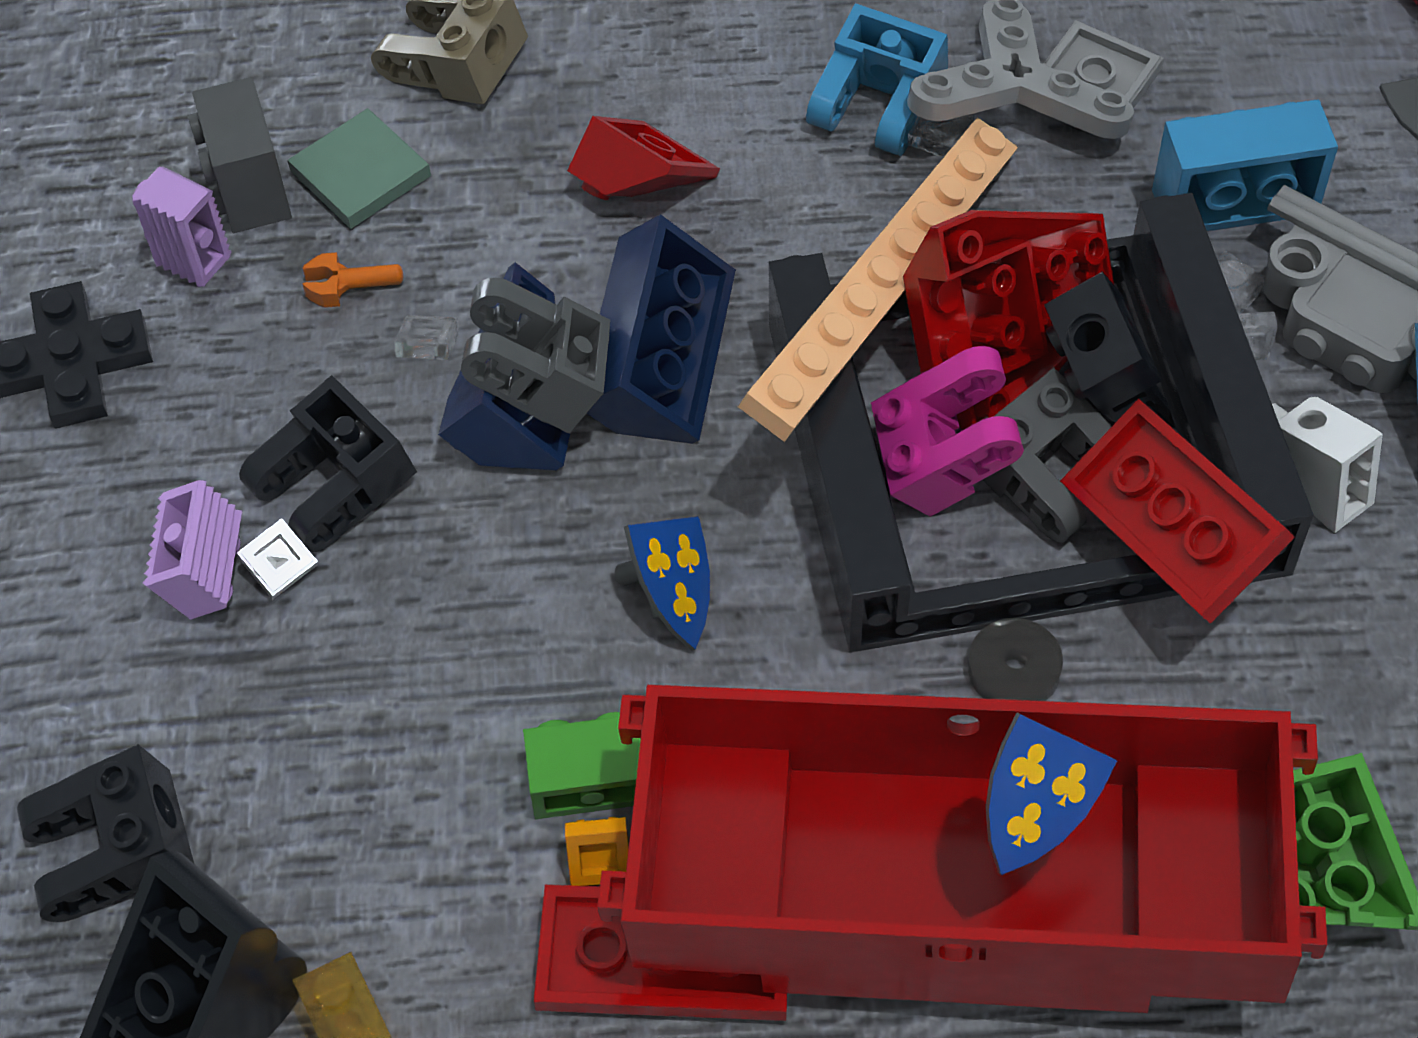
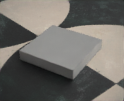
[1043,20,1164,109]

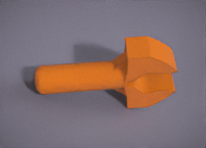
[302,252,404,307]

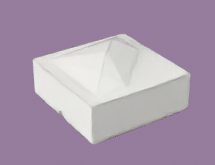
[237,519,317,600]

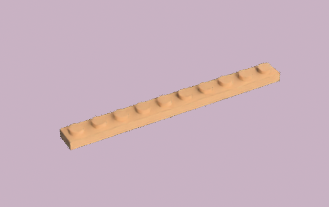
[738,117,1018,442]

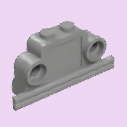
[1263,185,1418,393]

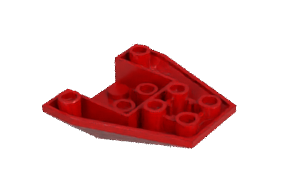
[903,210,1114,430]

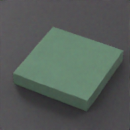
[288,108,431,229]

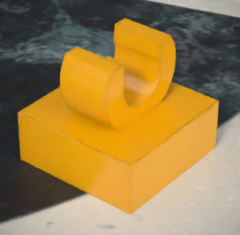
[565,816,629,886]

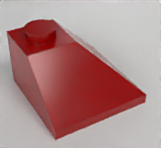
[567,116,720,200]

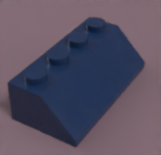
[586,214,736,444]

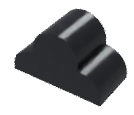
[80,851,307,1038]

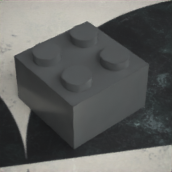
[188,77,292,234]

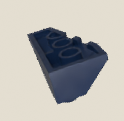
[438,262,570,471]

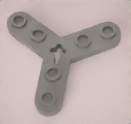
[907,0,1134,139]

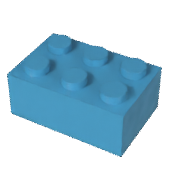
[1152,99,1338,231]

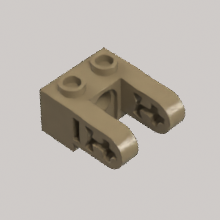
[371,0,528,104]

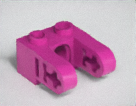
[871,346,1024,517]

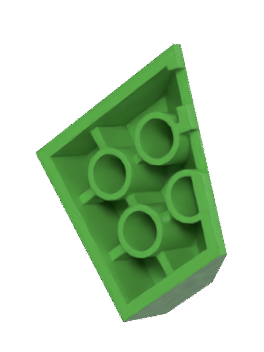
[1293,753,1418,930]

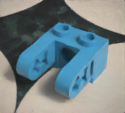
[806,3,948,156]

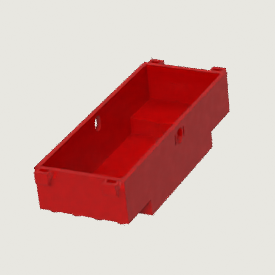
[597,685,1327,1013]

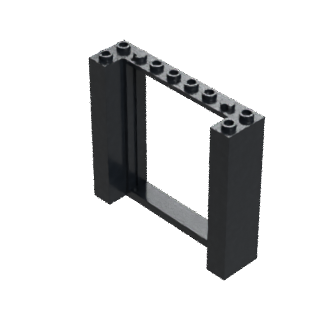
[769,193,1314,653]

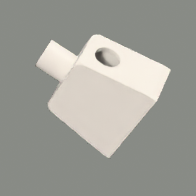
[1272,397,1383,533]

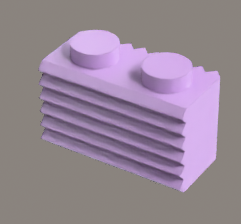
[132,167,231,287]
[143,480,242,620]

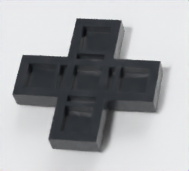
[0,281,153,429]

